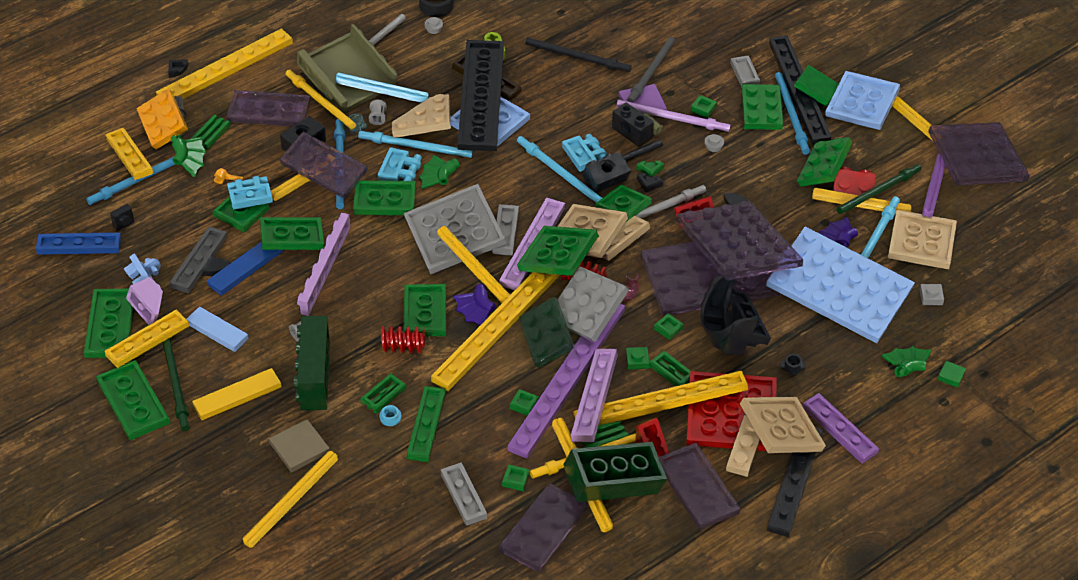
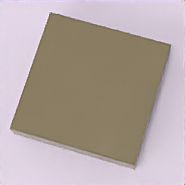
[269,419,330,473]

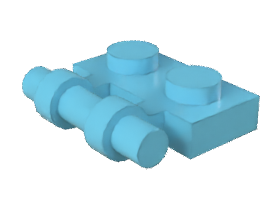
[562,134,607,172]
[378,148,422,181]
[227,176,273,209]

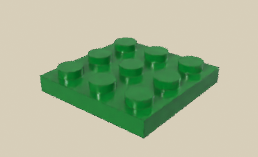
[517,226,599,276]

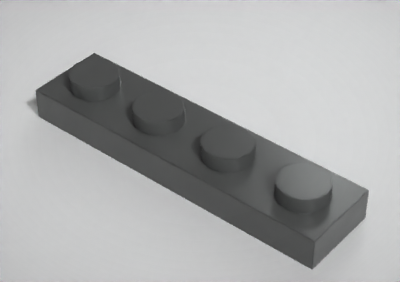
[169,226,228,294]

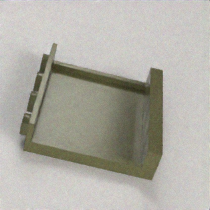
[297,24,397,113]

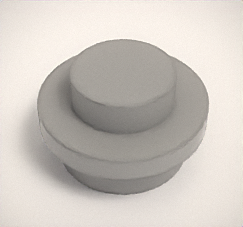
[425,17,443,34]
[705,134,724,152]

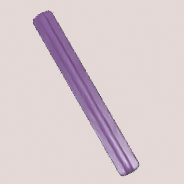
[922,153,947,218]

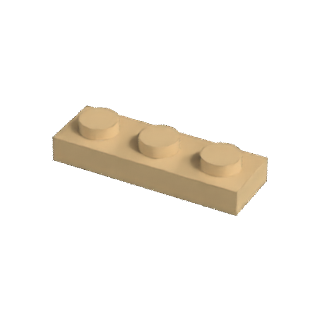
[602,216,650,261]
[726,415,760,477]

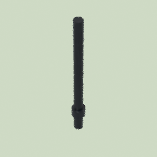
[525,37,632,73]

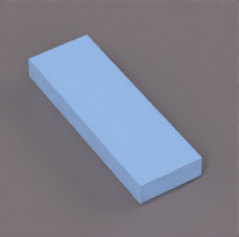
[186,307,249,352]

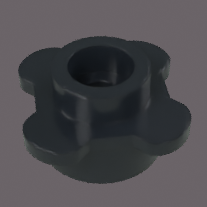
[780,354,806,376]

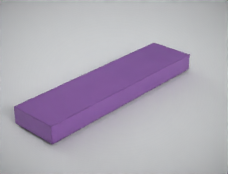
[802,393,879,464]

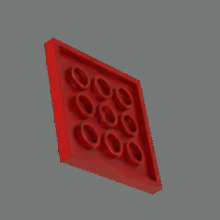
[686,371,777,451]

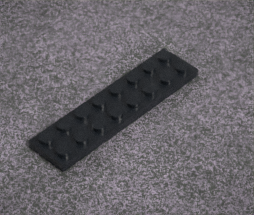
[458,40,504,151]

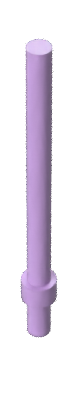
[616,100,731,132]

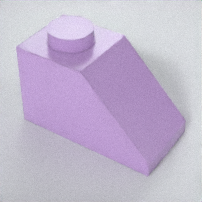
[126,277,163,325]

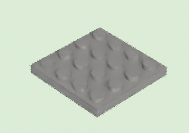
[404,184,506,274]

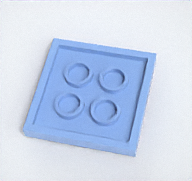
[825,71,900,130]
[451,97,530,146]

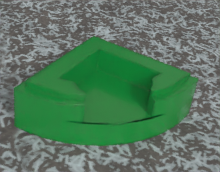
[636,161,664,177]

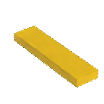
[106,128,154,180]
[105,309,189,368]
[192,368,281,420]

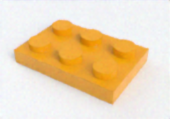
[136,88,188,150]

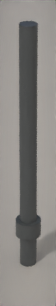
[627,37,675,103]

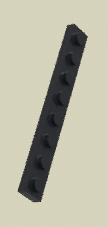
[769,35,832,145]

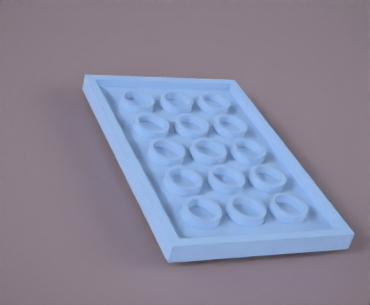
[766,227,915,343]

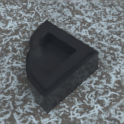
[168,59,189,78]
[636,173,663,192]
[723,193,750,212]
[203,256,231,276]

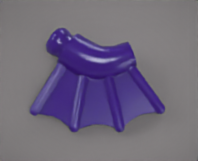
[819,217,858,248]
[453,284,496,326]

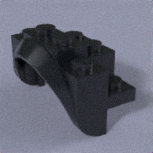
[700,274,771,355]

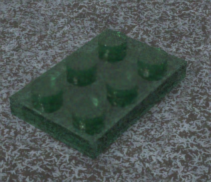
[519,297,575,368]

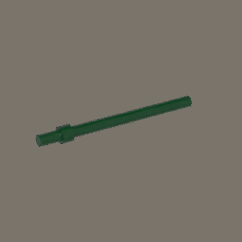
[836,164,921,214]
[162,338,190,431]

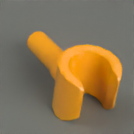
[214,168,243,184]

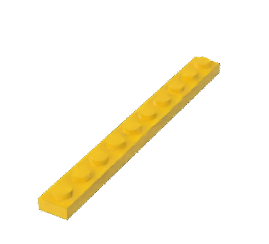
[431,272,560,391]

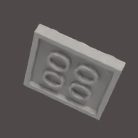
[546,266,629,342]

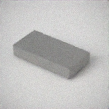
[730,56,760,88]

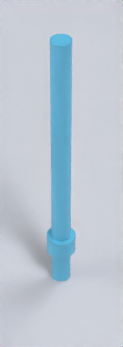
[358,131,473,158]
[517,136,602,203]
[861,196,900,258]

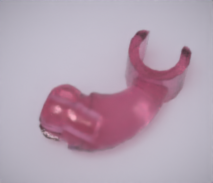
[623,273,639,300]

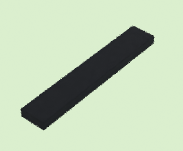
[767,427,823,537]

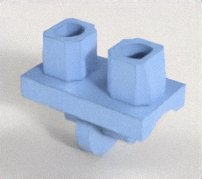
[124,253,161,284]

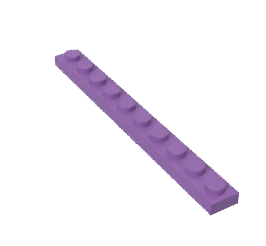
[508,304,625,459]

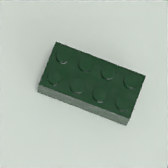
[294,316,330,411]
[563,442,667,502]

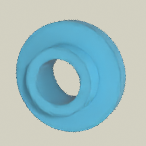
[379,405,401,426]

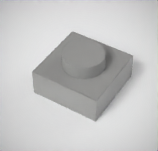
[920,284,944,305]

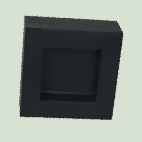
[110,204,134,231]

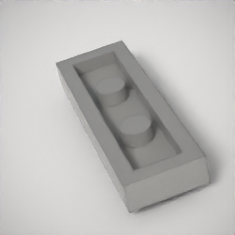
[493,204,519,255]
[441,462,487,526]

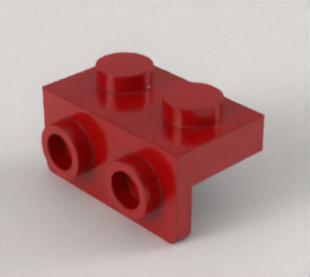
[833,167,876,198]

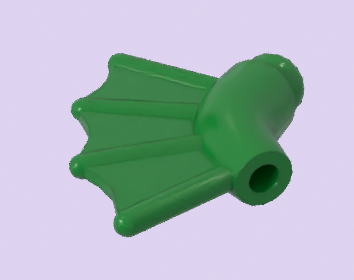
[171,134,206,177]
[419,155,460,189]
[881,346,931,378]

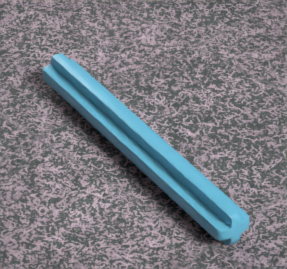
[335,72,429,103]

